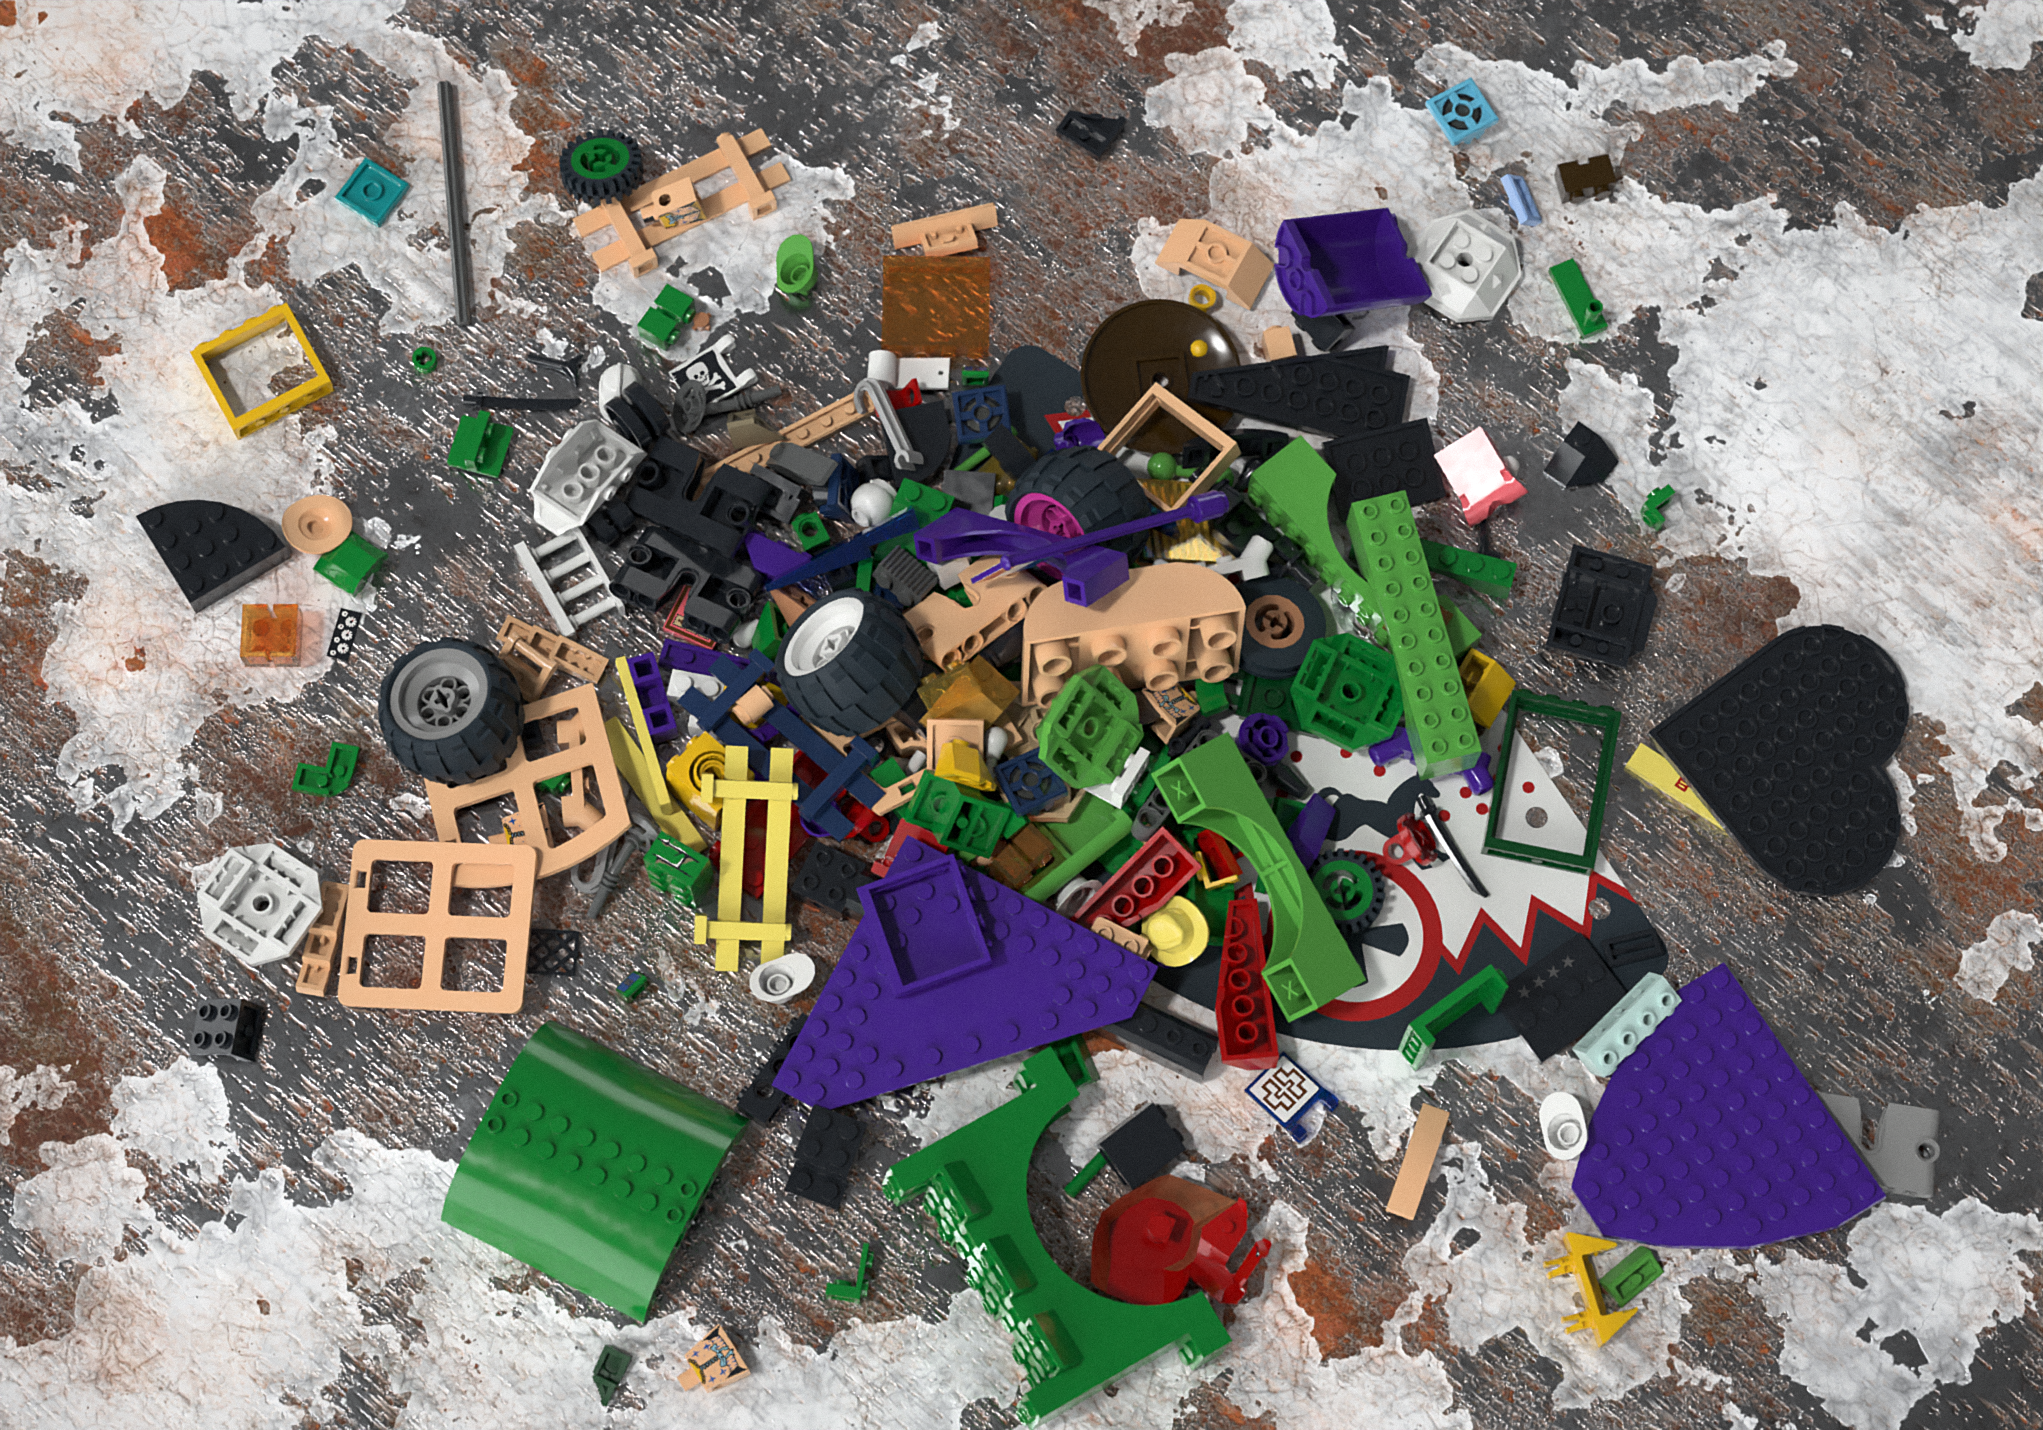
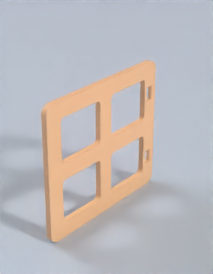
[338,839,538,1014]

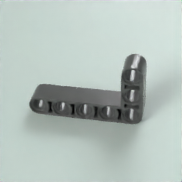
[1131,730,1267,842]

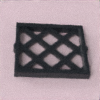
[527,928,580,978]

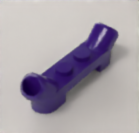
[1368,726,1495,796]

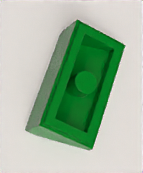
[1049,1033,1100,1089]

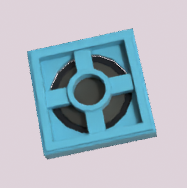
[1425,78,1499,147]

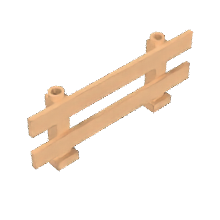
[573,128,791,278]

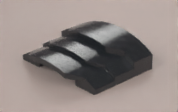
[1544,544,1658,669]

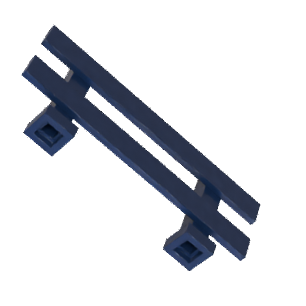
[677,647,886,843]

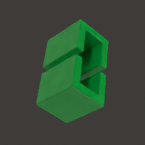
[637,283,696,351]

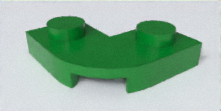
[291,742,361,797]

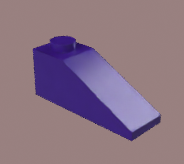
[1285,793,1336,872]

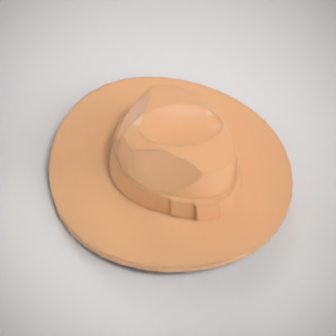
[281,495,353,554]

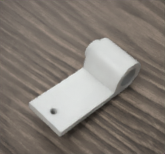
[867,350,950,390]

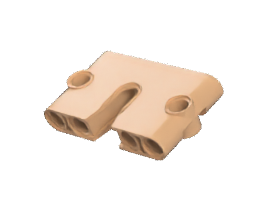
[903,555,1047,672]

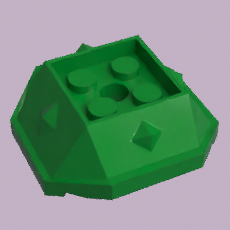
[1290,633,1404,753]

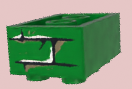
[643,831,715,909]

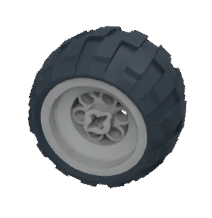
[378,637,525,785]

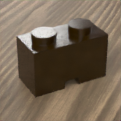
[1554,154,1617,204]

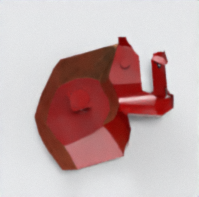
[1091,1174,1272,1305]

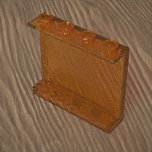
[881,255,990,359]

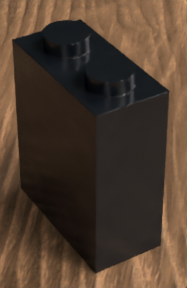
[1093,1103,1186,1190]

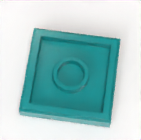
[334,157,410,228]

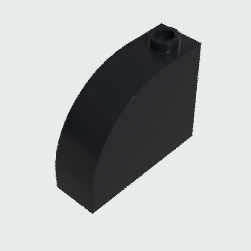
[880,400,953,493]

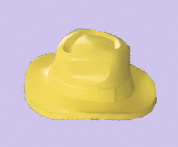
[1142,895,1210,967]

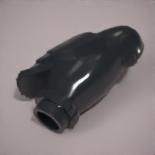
[977,617,1025,673]

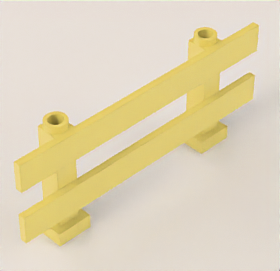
[694,745,798,972]

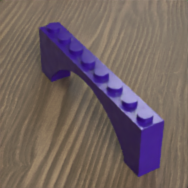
[913,507,1130,607]

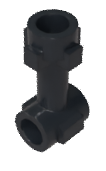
[1167,714,1211,760]

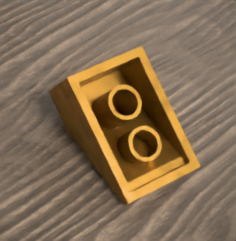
[919,655,1021,732]

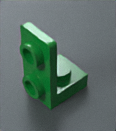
[825,1242,874,1304]

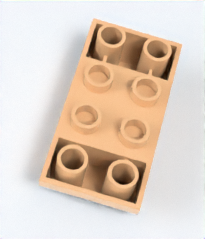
[1020,562,1246,709]

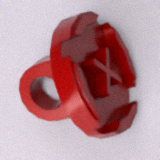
[841,796,889,842]
[1382,812,1438,866]

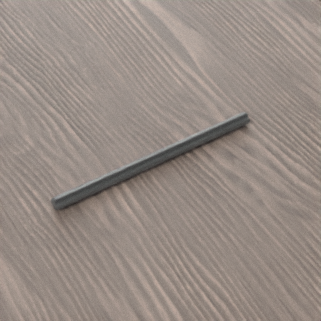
[437,81,471,326]

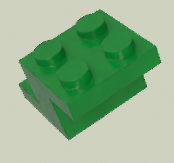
[903,768,1011,859]

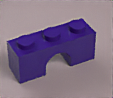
[626,652,679,745]

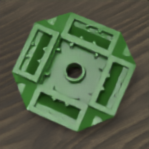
[1035,664,1144,789]

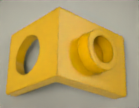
[1195,851,1241,891]

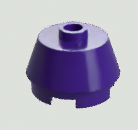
[1235,713,1290,767]

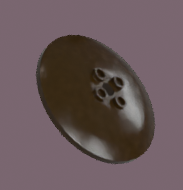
[1080,299,1241,456]

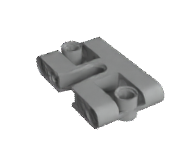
[1814,1091,1941,1198]

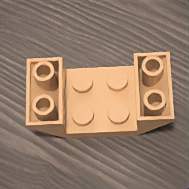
[1155,219,1274,310]

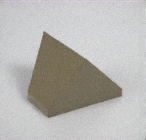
[727,408,787,450]

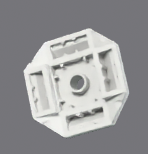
[1407,209,1522,323]
[196,843,323,967]

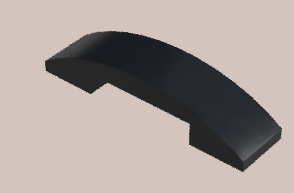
[1181,428,1289,469]

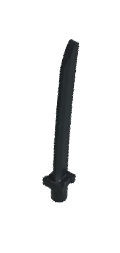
[463,392,581,411]
[1416,794,1488,898]

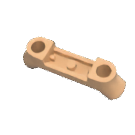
[557,711,605,831]

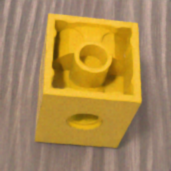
[666,731,755,831]

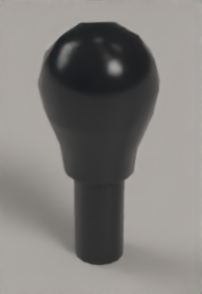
[1233,457,1265,494]

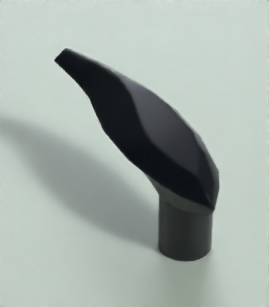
[1477,518,1501,559]

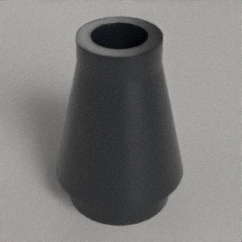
[1266,761,1309,799]

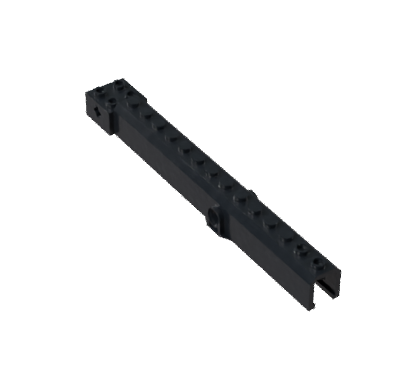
[791,841,1219,1084]

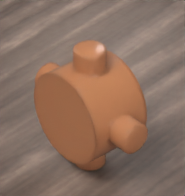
[692,312,711,331]

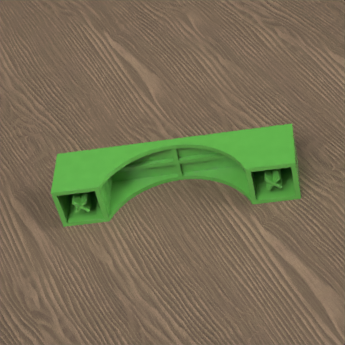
[1247,435,1482,667]
[1346,490,1482,781]
[1151,732,1366,1023]

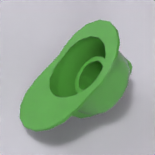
[776,234,819,295]

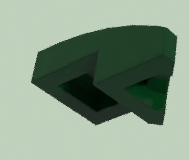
[592,1344,633,1407]

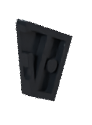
[1055,110,1127,162]

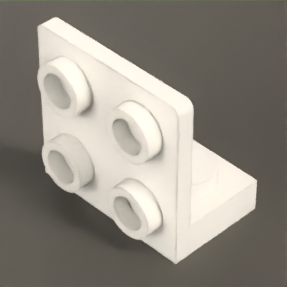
[1082,747,1150,809]

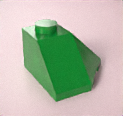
[752,601,790,664]

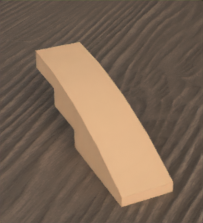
[495,614,609,685]
[295,880,349,997]
[1386,1103,1450,1220]

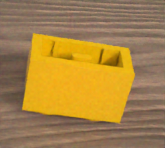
[1458,647,1516,729]

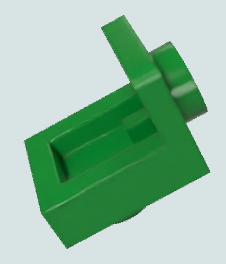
[1640,484,1675,531]
[535,772,572,797]

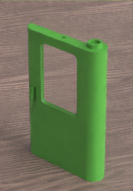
[946,792,1133,904]

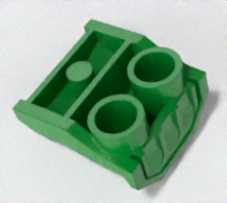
[313,530,389,598]

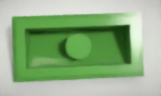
[1599,1246,1664,1308]

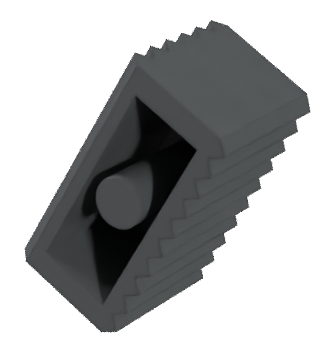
[872,545,939,609]

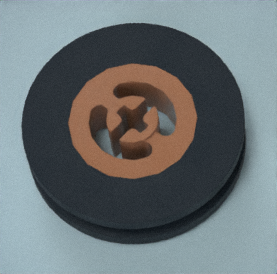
[1236,575,1326,680]

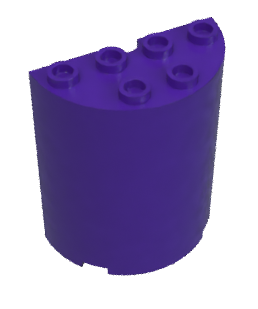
[1274,208,1433,318]

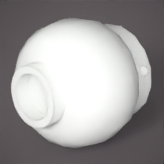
[850,479,897,528]

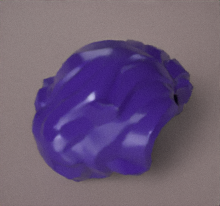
[1053,417,1106,451]

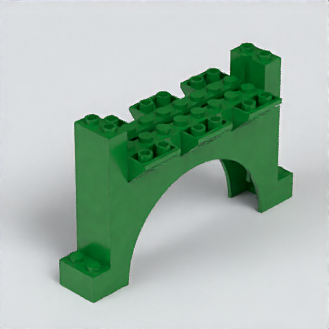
[882,1046,1232,1430]

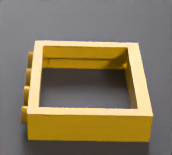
[190,302,335,440]

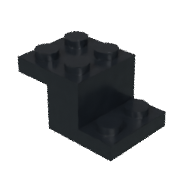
[784,1104,868,1212]

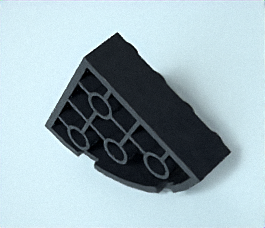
[136,500,291,614]

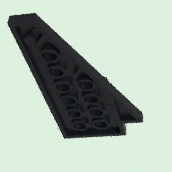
[1186,345,1410,439]

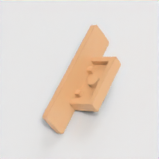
[891,203,998,260]

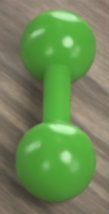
[1147,452,1234,487]

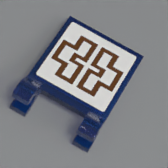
[1244,1051,1339,1145]

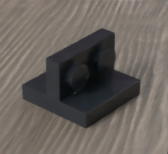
[750,463,811,525]

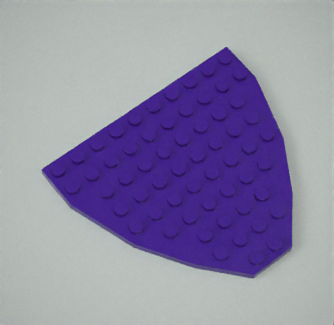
[1571,962,1886,1249]

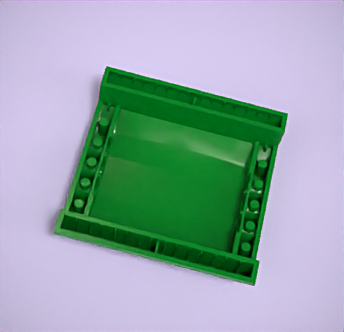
[441,1020,751,1324]

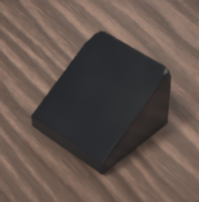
[855,455,893,486]

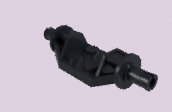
[1188,467,1319,591]

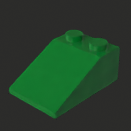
[874,478,955,570]

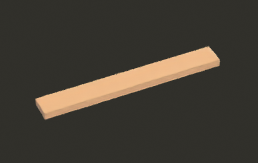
[692,391,876,501]

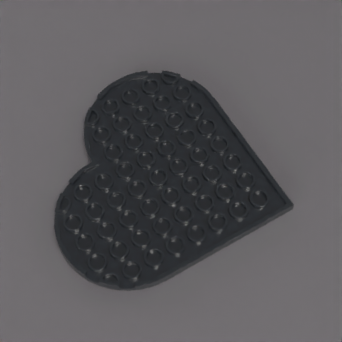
[1646,624,1909,897]

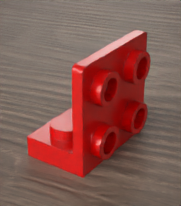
[871,818,949,878]

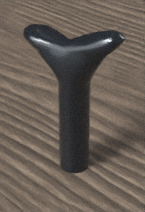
[527,353,584,386]

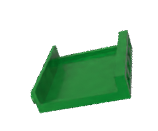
[1398,964,1509,1071]

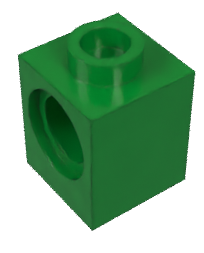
[791,511,831,556]

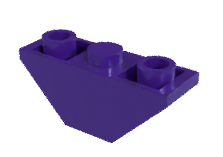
[744,529,819,584]

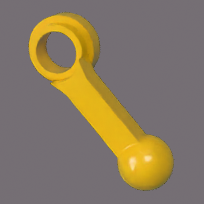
[1188,284,1216,357]

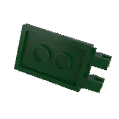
[1224,669,1320,739]

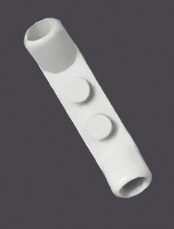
[1152,535,1274,581]

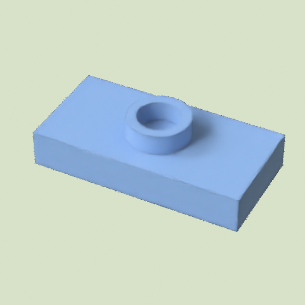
[1501,174,1542,226]

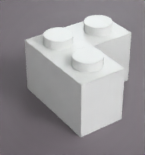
[667,669,724,740]

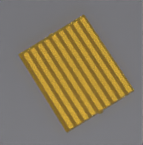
[1136,478,1223,564]

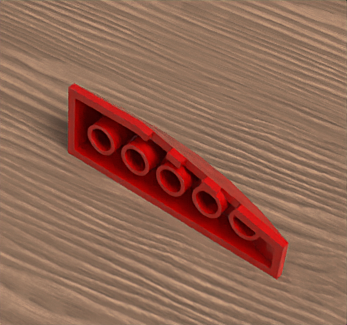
[1069,826,1203,930]
[1215,898,1279,1071]

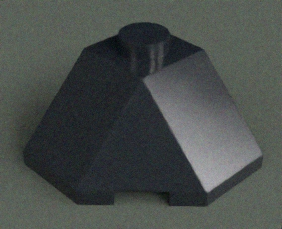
[1543,421,1619,488]

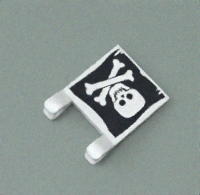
[668,334,758,404]

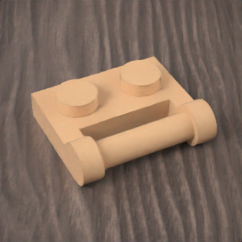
[498,632,559,703]

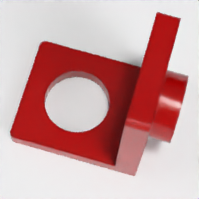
[874,378,923,417]

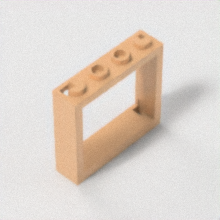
[1097,382,1241,526]

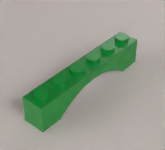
[1348,538,1517,600]

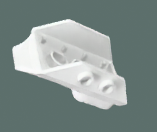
[529,419,647,536]

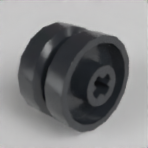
[604,381,671,450]

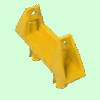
[1543,1232,1638,1348]

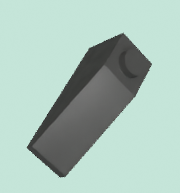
[765,442,838,486]

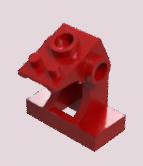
[1196,829,1244,880]

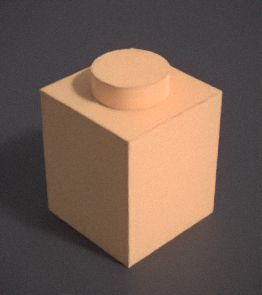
[1261,325,1297,362]

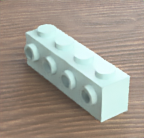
[1572,972,1682,1078]

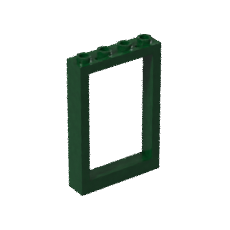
[1480,689,1622,876]

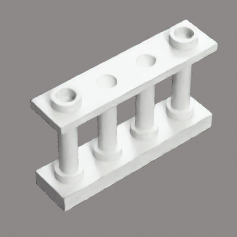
[514,525,627,641]

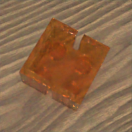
[240,604,303,667]
[983,823,1055,889]

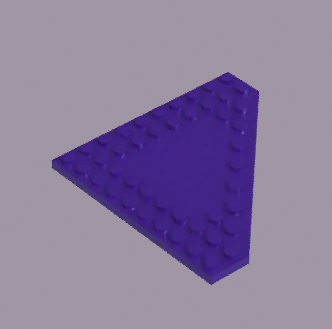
[772,835,1158,1110]

